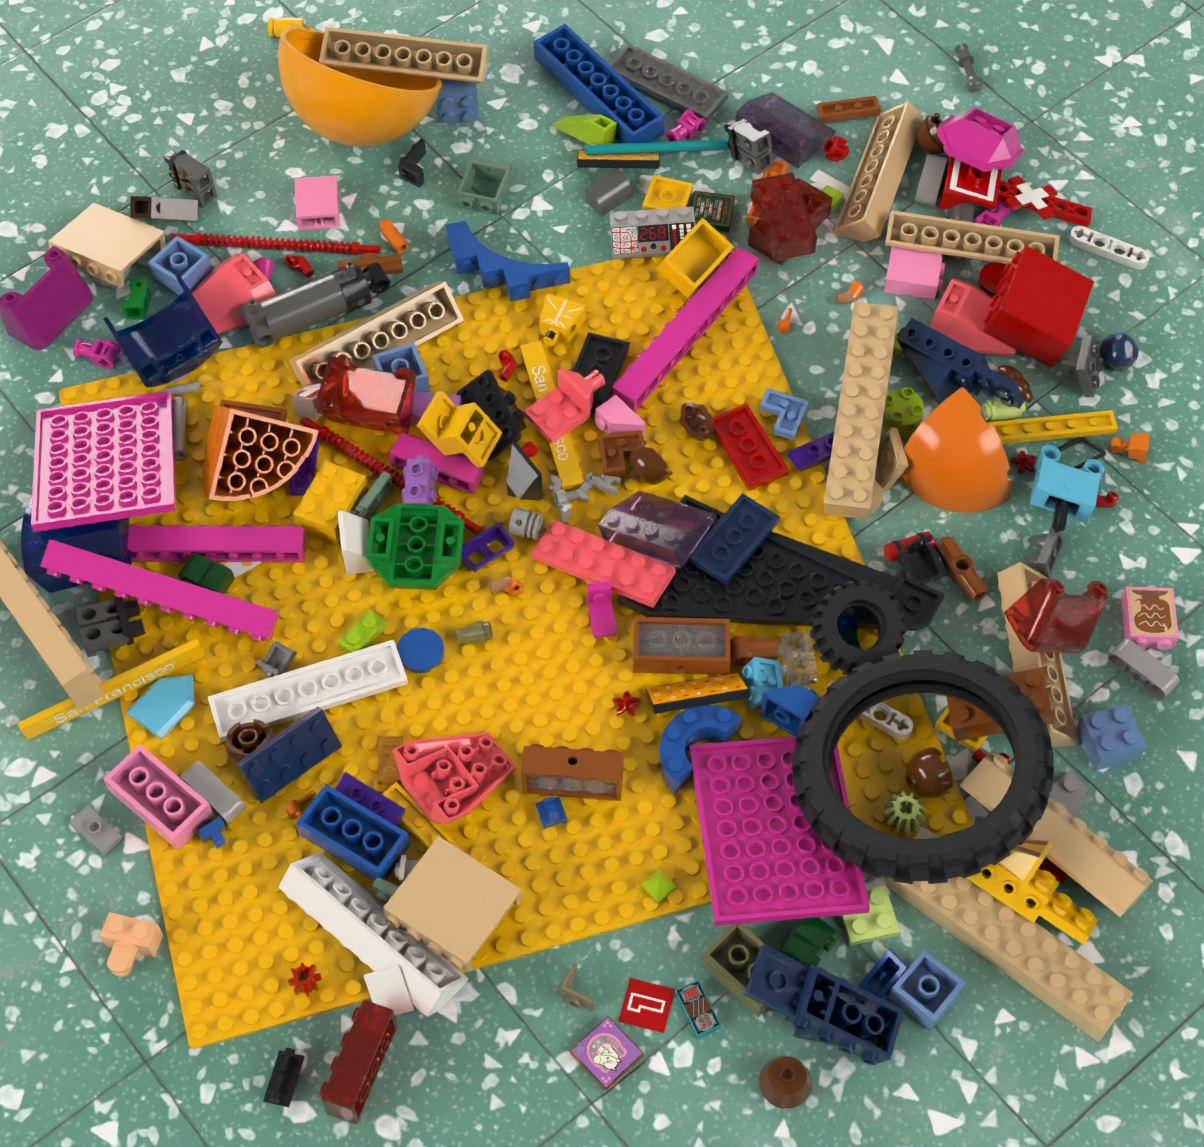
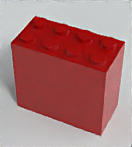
[982,245,1095,367]

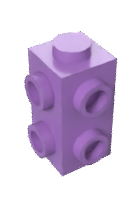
[401,455,438,505]

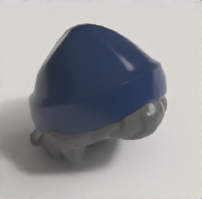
[1098,333,1139,372]

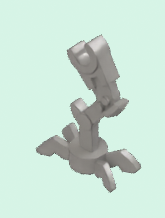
[549,472,621,523]

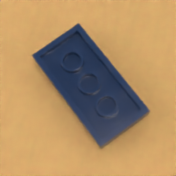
[688,493,780,585]
[236,706,342,803]

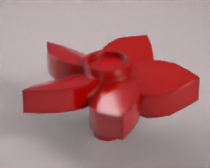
[1010,450,1037,473]
[612,690,641,717]

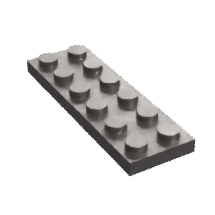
[609,43,729,122]

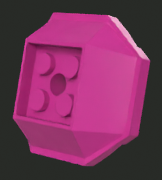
[936,107,1025,172]

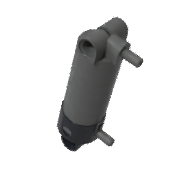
[240,261,391,348]

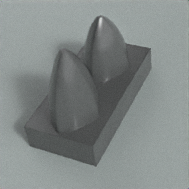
[1025,527,1064,578]

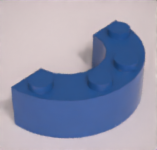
[659,705,742,795]

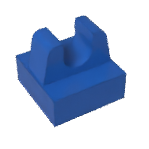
[535,796,567,829]
[198,817,226,849]

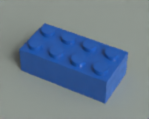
[296,784,411,881]

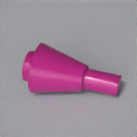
[253,257,275,280]

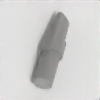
[161,381,202,396]

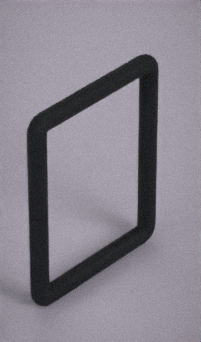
[1057,437,1106,469]

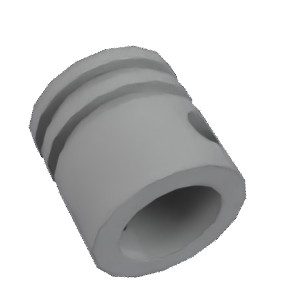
[509,507,543,540]

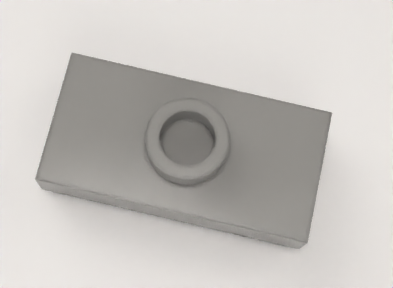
[69,805,123,856]

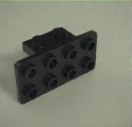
[456,370,527,461]

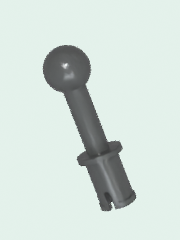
[955,43,982,92]

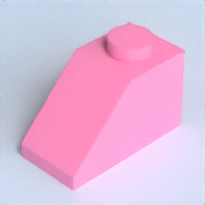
[595,395,645,436]

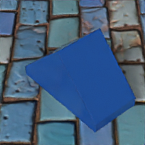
[859,948,909,999]

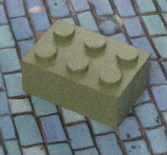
[701,924,768,1018]

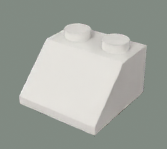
[338,511,374,575]

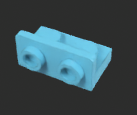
[742,657,783,710]

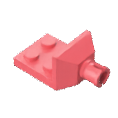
[523,369,606,444]

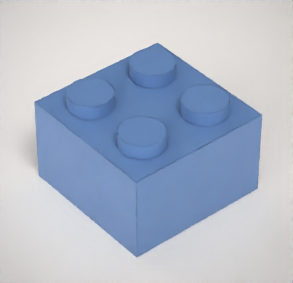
[436,79,479,123]
[148,236,213,299]
[372,343,430,405]
[1076,704,1146,771]
[889,950,966,1031]

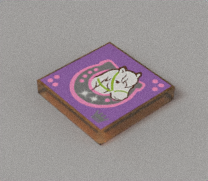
[569,1016,644,1091]

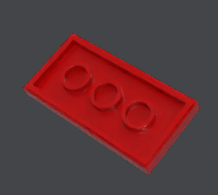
[712,404,789,491]

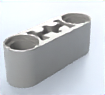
[915,154,948,206]
[1108,639,1180,700]
[179,761,246,825]

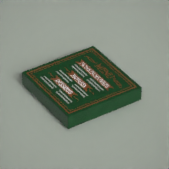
[691,191,735,232]

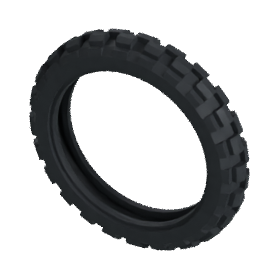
[792,650,1054,884]

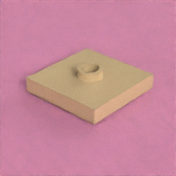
[876,428,909,491]

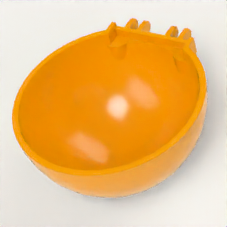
[278,22,442,147]

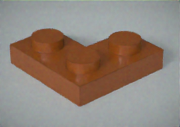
[598,430,644,476]

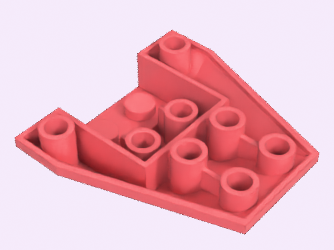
[176,253,277,339]
[930,278,1017,357]
[393,732,516,824]

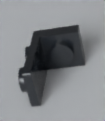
[398,139,426,188]

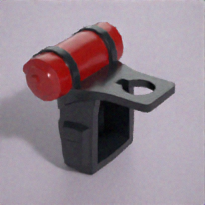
[884,531,945,585]

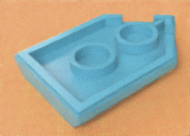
[126,674,195,740]

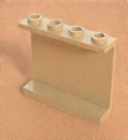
[48,203,165,288]
[383,836,523,972]

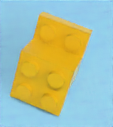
[417,391,502,468]

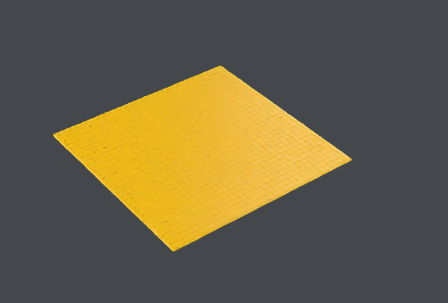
[59,234,974,1049]

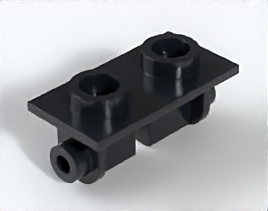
[263,1048,305,1108]

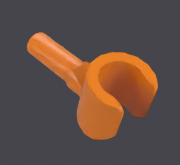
[778,308,792,333]
[286,790,316,819]

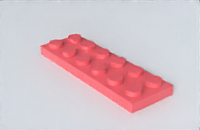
[531,519,676,608]

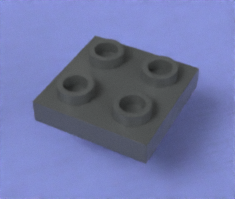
[1061,335,1103,398]

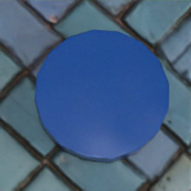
[397,628,444,673]

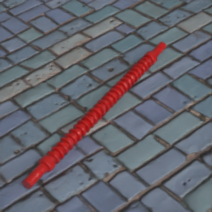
[171,232,381,255]
[300,417,482,535]

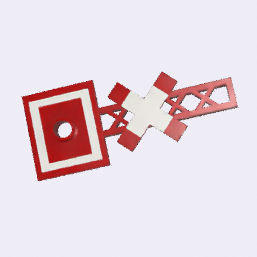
[938,156,1092,228]

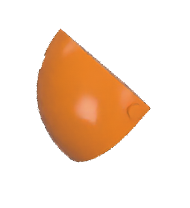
[898,387,1012,513]
[202,406,319,501]

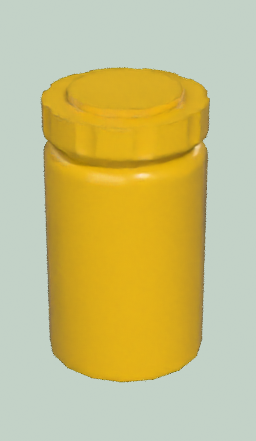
[268,17,305,38]

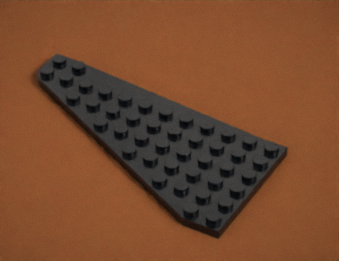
[618,495,945,631]

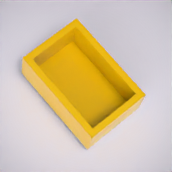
[656,218,734,298]
[293,461,368,544]

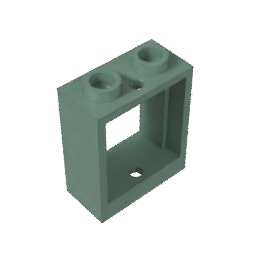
[457,156,512,215]

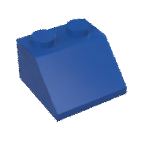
[760,685,821,737]

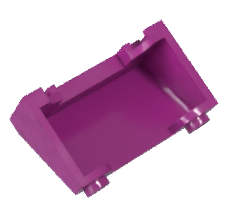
[0,245,93,350]

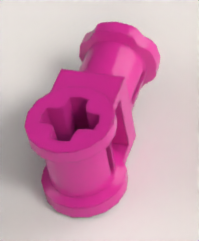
[666,109,707,142]
[973,201,1010,227]
[73,338,121,369]

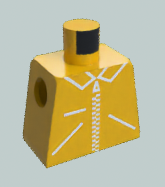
[539,293,586,346]

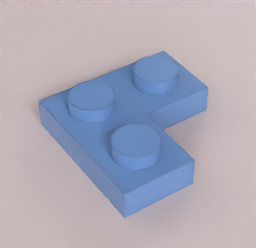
[759,388,809,440]

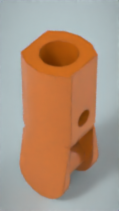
[379,219,409,254]

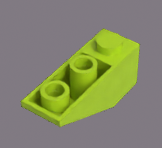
[553,114,617,144]

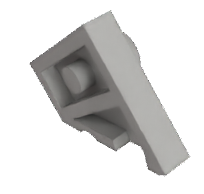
[1049,771,1088,818]

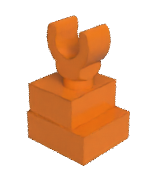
[1110,433,1150,464]

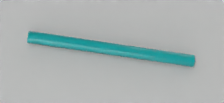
[585,140,727,155]

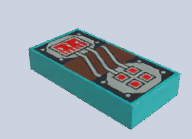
[675,980,721,1039]

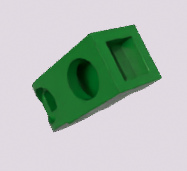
[121,277,151,320]

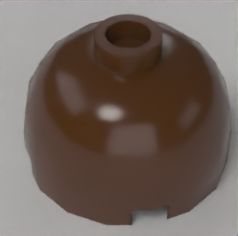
[629,439,673,485]
[905,747,953,798]

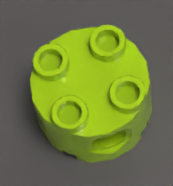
[882,387,924,440]

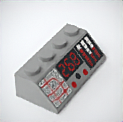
[610,207,695,259]

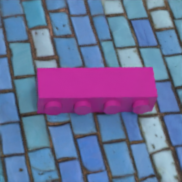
[390,432,485,495]

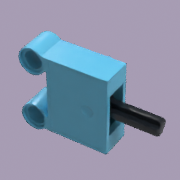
[1030,445,1105,532]

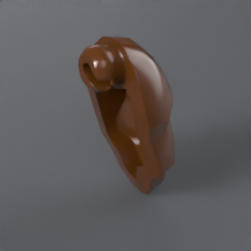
[995,364,1033,403]
[679,401,714,441]

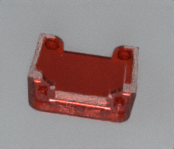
[314,355,416,435]
[1004,578,1108,653]

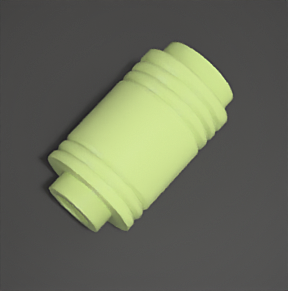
[982,398,1026,422]

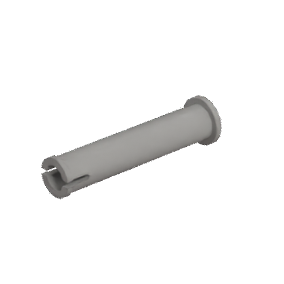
[173,397,188,461]

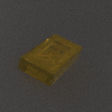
[377,736,403,785]

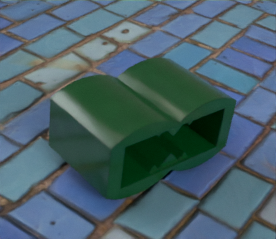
[178,553,235,594]
[780,917,837,967]

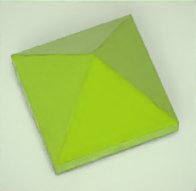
[641,869,677,903]

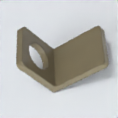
[560,963,594,1011]

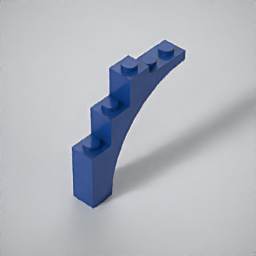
[445,221,570,302]

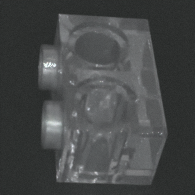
[777,630,818,687]

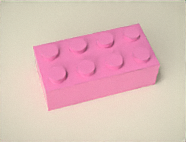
[103,745,214,850]

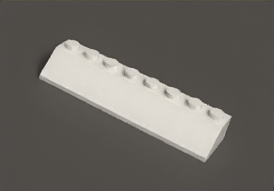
[279,852,469,1017]

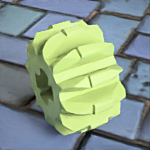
[883,790,927,835]

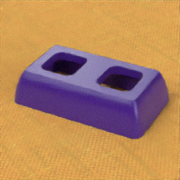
[462,524,515,572]

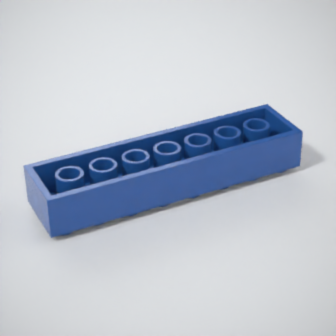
[533,24,665,143]

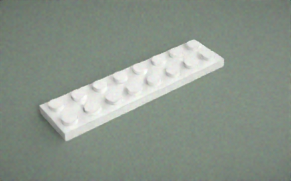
[208,640,408,742]

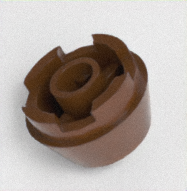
[916,113,945,155]
[225,719,274,762]
[759,1056,812,1109]

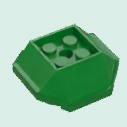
[366,503,465,590]

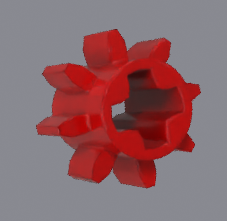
[824,136,849,163]
[288,962,322,997]

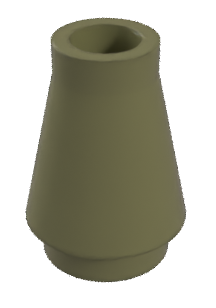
[457,620,493,643]

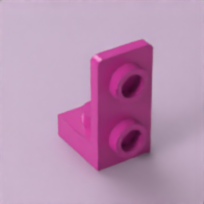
[587,581,617,638]

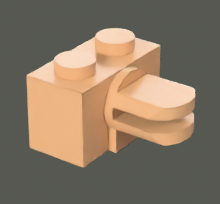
[100,912,163,977]

